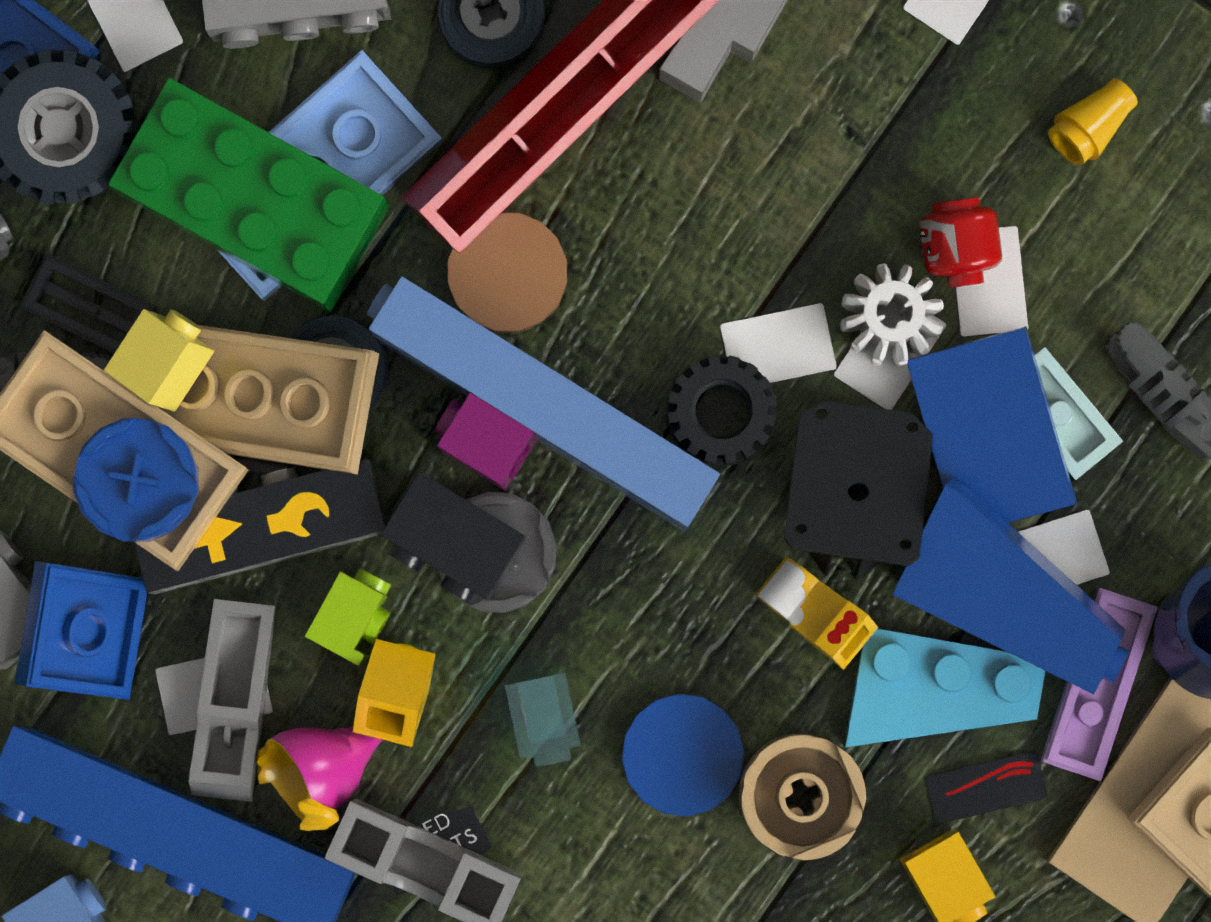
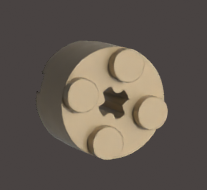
[739,733,866,860]

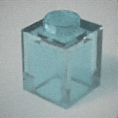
[505,673,581,767]

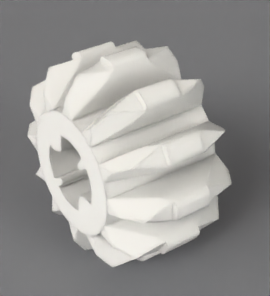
[840,264,944,367]

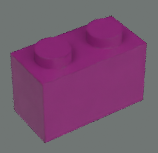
[435,393,537,492]

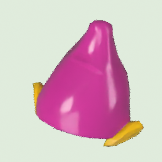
[256,726,383,831]

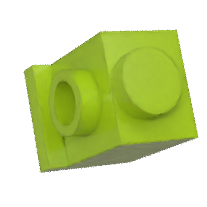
[305,567,391,666]

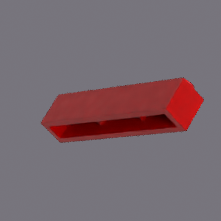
[401,0,719,254]

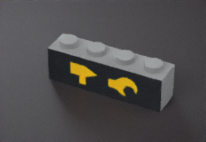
[134,459,388,594]

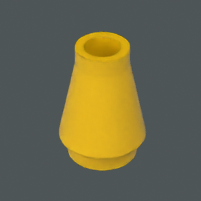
[1048,78,1138,166]

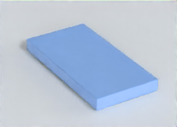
[219,50,443,301]

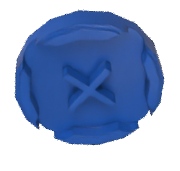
[73,418,199,542]
[622,694,744,817]

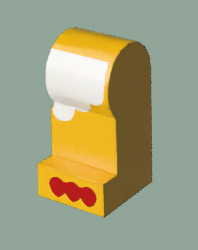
[755,557,878,670]

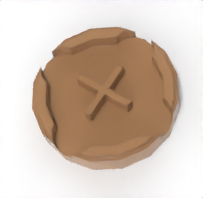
[448,213,567,333]

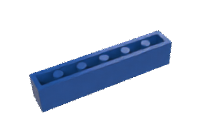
[0,725,356,922]

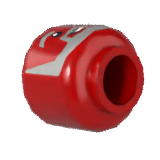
[919,197,1003,288]

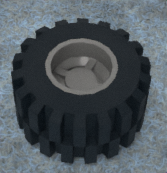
[0,50,136,204]

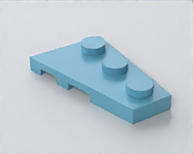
[844,629,1045,747]

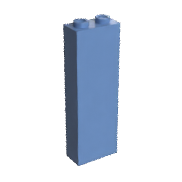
[367,276,720,532]

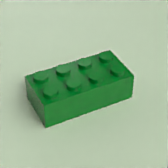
[108,78,390,313]

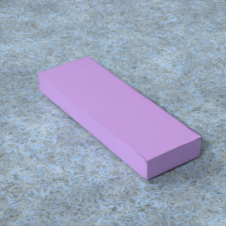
[1040,588,1158,781]

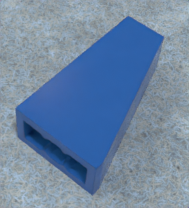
[892,478,1130,695]

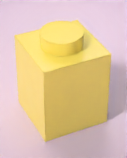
[103,309,215,412]

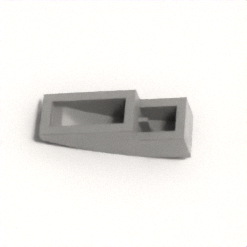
[659,0,788,103]
[188,599,275,802]

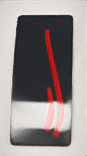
[925,751,1047,824]

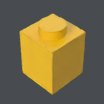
[353,639,436,747]
[900,829,995,922]

